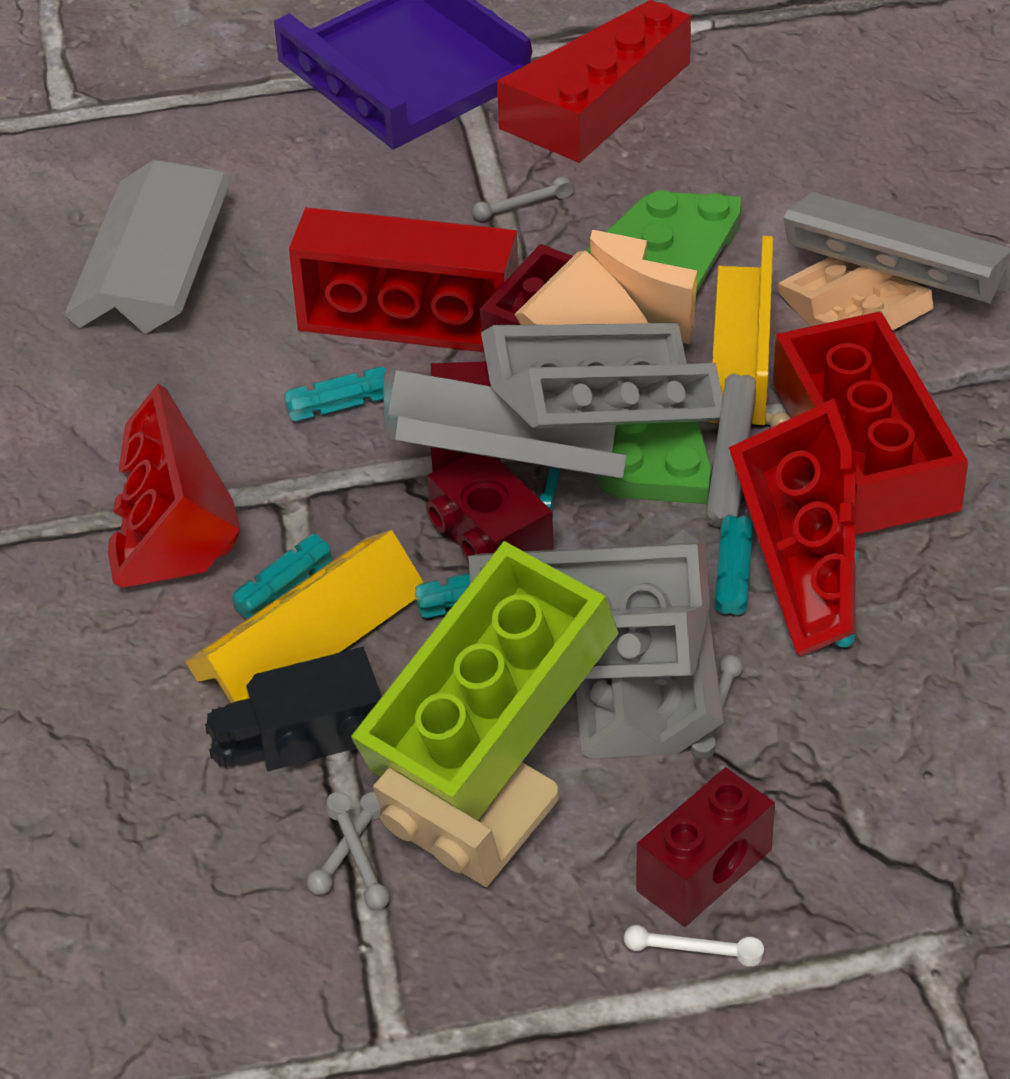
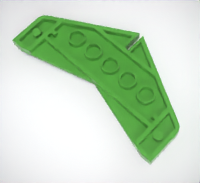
[585,190,742,504]

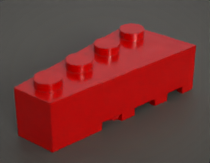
[497,0,691,163]

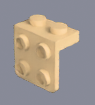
[373,762,559,888]

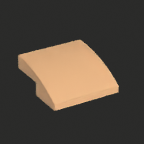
[590,230,697,344]
[515,251,648,325]
[777,257,934,330]

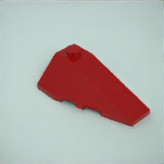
[108,384,240,588]
[728,398,856,657]

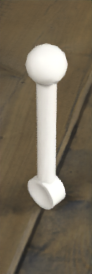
[623,925,764,967]

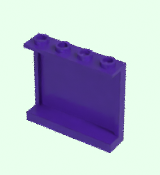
[274,0,533,150]

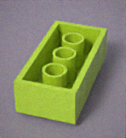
[351,541,619,821]

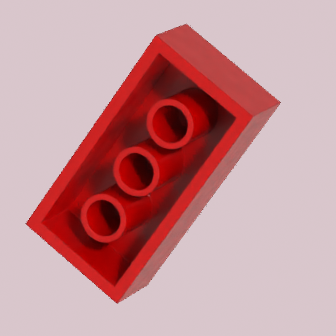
[289,207,518,352]
[773,311,968,535]

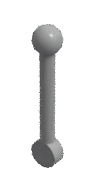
[472,177,574,222]
[690,655,743,759]
[307,792,382,895]
[325,792,390,909]

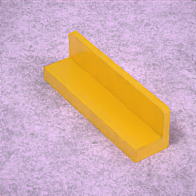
[709,236,773,425]
[185,530,424,703]

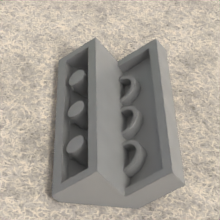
[64,160,232,334]
[783,192,1010,304]
[481,323,723,428]
[384,370,627,478]
[576,529,724,759]
[468,542,710,679]

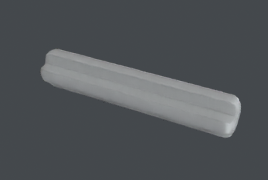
[706,374,756,527]

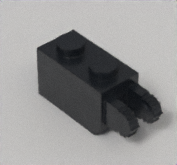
[205,646,382,772]

